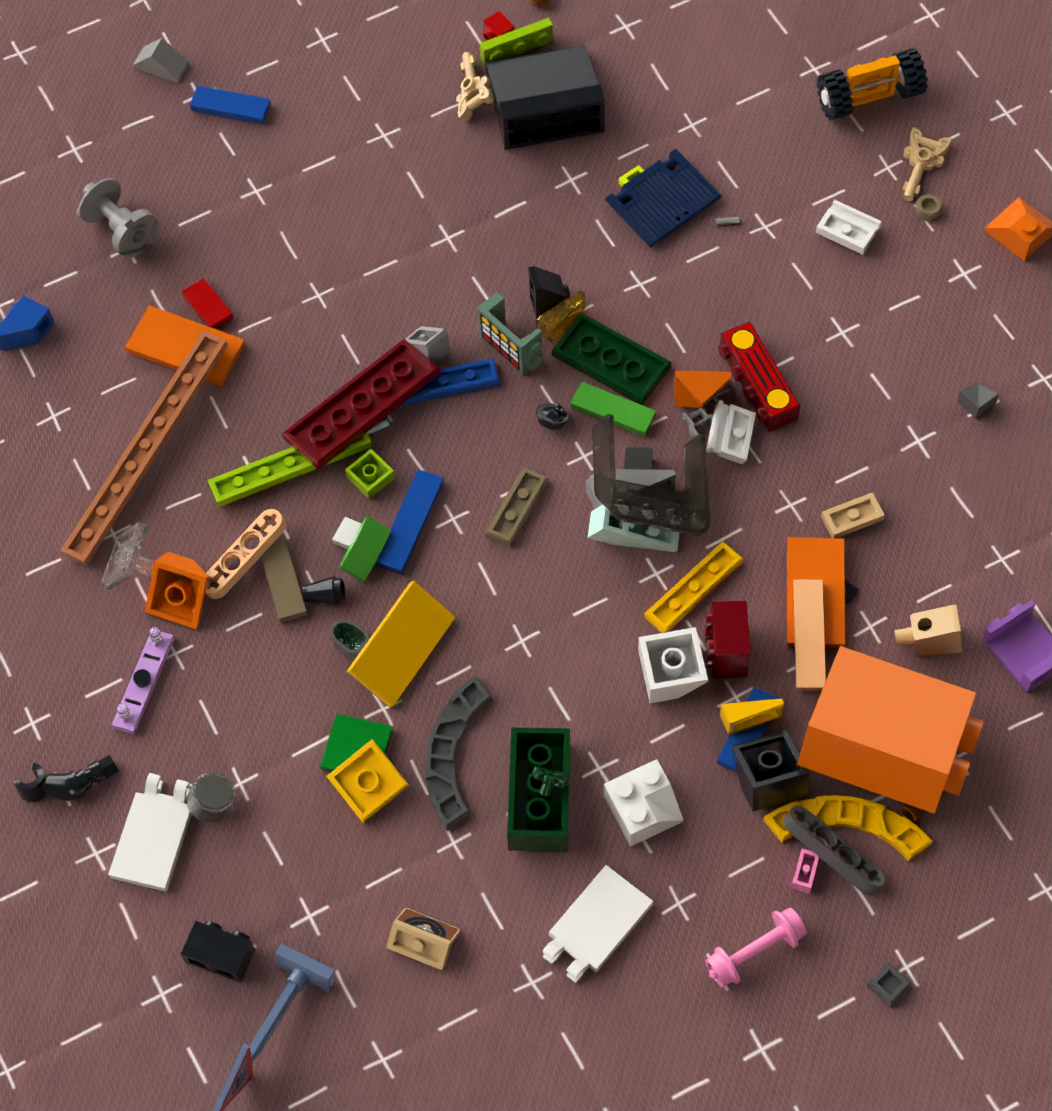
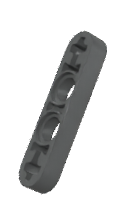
[783,806,885,895]

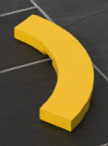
[763,795,933,861]

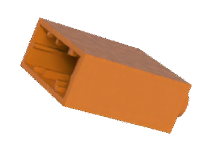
[797,646,984,814]

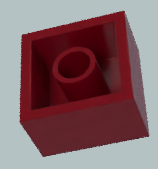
[704,601,751,679]

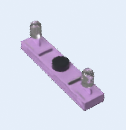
[112,627,174,735]

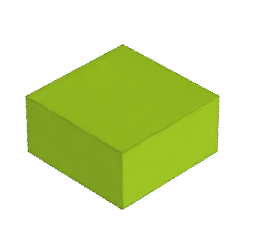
[345,449,395,500]

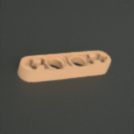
[205,509,286,599]

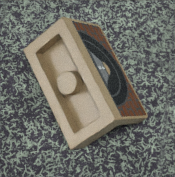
[386,908,460,970]

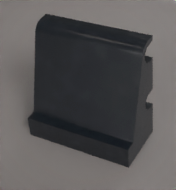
[485,45,605,150]

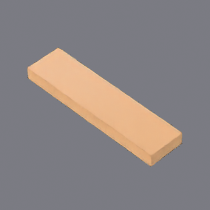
[793,579,826,691]

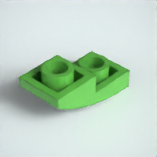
[339,516,391,582]

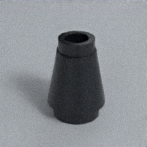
[302,576,346,604]

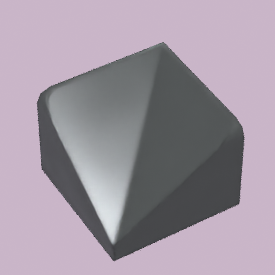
[957,384,999,419]

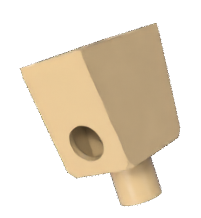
[894,604,963,656]

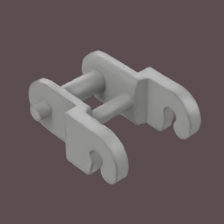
[682,407,713,443]

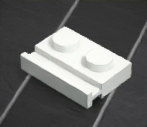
[816,200,881,255]
[706,400,756,465]

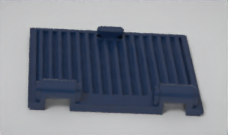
[605,149,722,248]

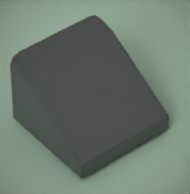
[624,447,653,470]

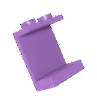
[983,600,1052,693]

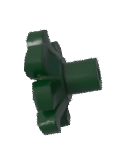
[533,766,570,797]

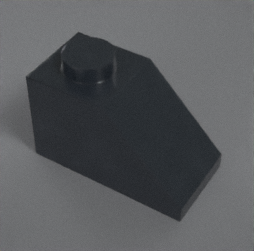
[528,266,571,318]

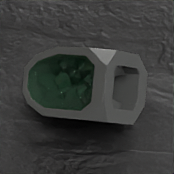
[330,620,371,663]

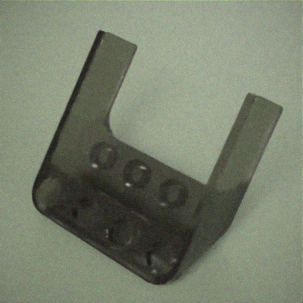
[592,414,710,536]

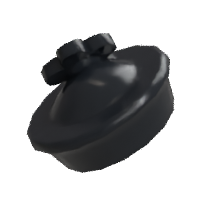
[536,402,569,430]

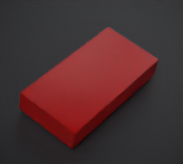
[181,278,234,329]

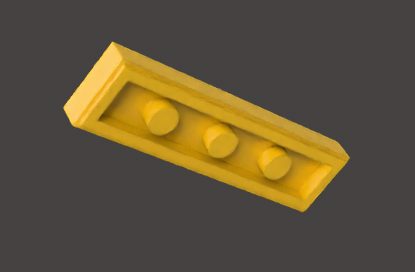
[644,541,743,633]

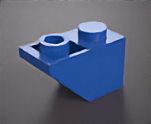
[0,295,55,351]

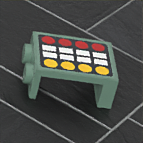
[477,292,543,376]

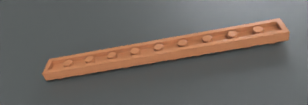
[60,330,228,566]

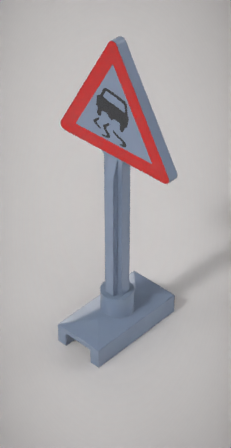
[213,944,335,1111]

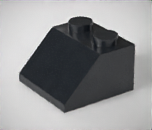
[731,730,809,811]

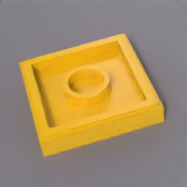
[326,739,410,823]

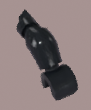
[13,755,119,802]

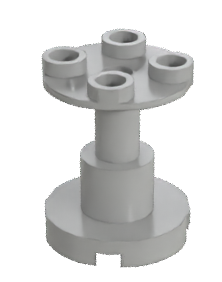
[76,178,160,258]

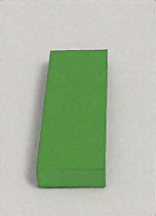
[570,382,656,437]

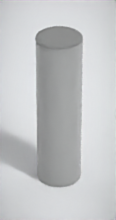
[715,217,739,225]

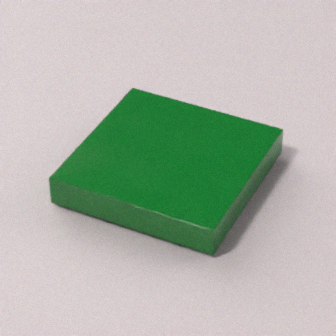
[320,714,393,772]

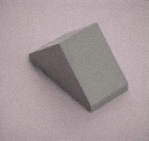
[133,38,189,83]
[405,326,449,364]

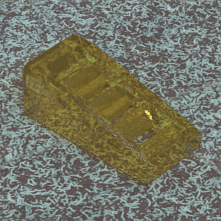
[536,290,586,343]

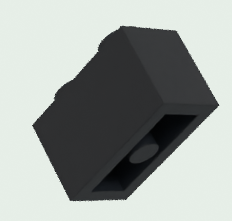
[181,920,255,983]

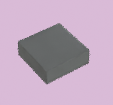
[867,962,912,1007]

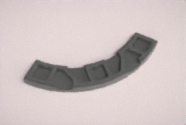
[425,676,493,831]

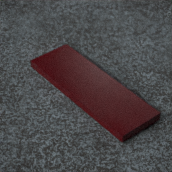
[282,339,441,470]

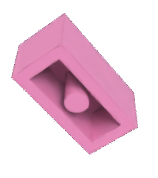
[792,849,819,894]

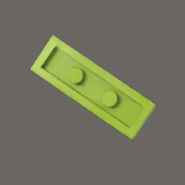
[480,18,553,66]

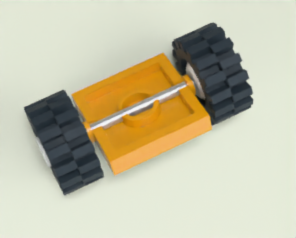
[817,48,928,120]

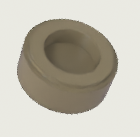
[915,194,942,221]

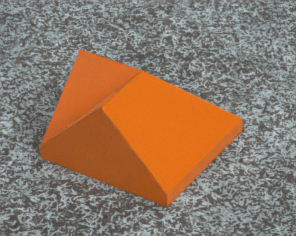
[674,370,731,408]

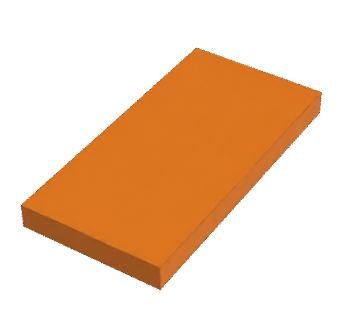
[125,305,245,387]
[787,537,845,648]

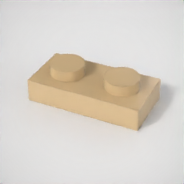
[821,492,885,538]

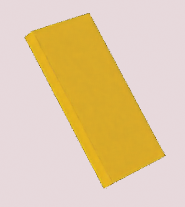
[347,581,455,707]

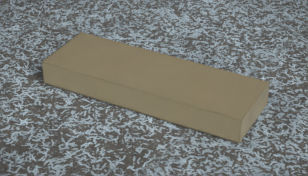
[485,466,548,548]
[261,539,307,623]

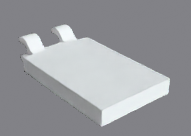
[108,773,193,892]
[543,865,653,983]

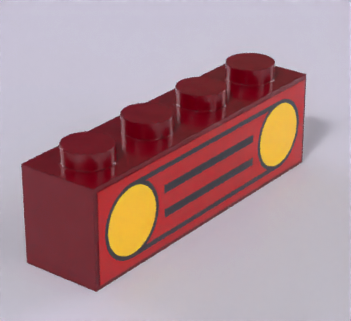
[718,321,800,432]

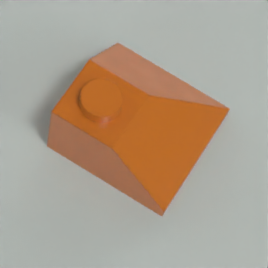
[984,197,1052,262]
[145,551,209,629]

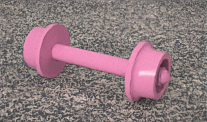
[705,908,807,987]

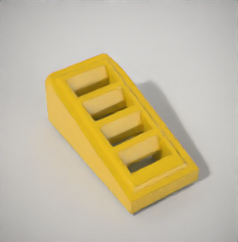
[720,699,784,735]

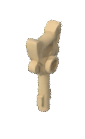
[456,52,495,121]
[902,127,951,202]

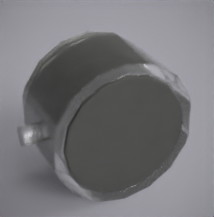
[186,772,236,822]

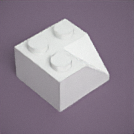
[638,627,708,703]
[604,759,683,847]

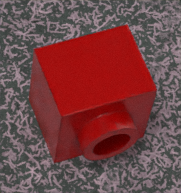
[483,11,515,41]

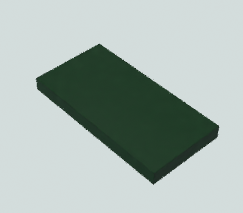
[552,313,672,405]

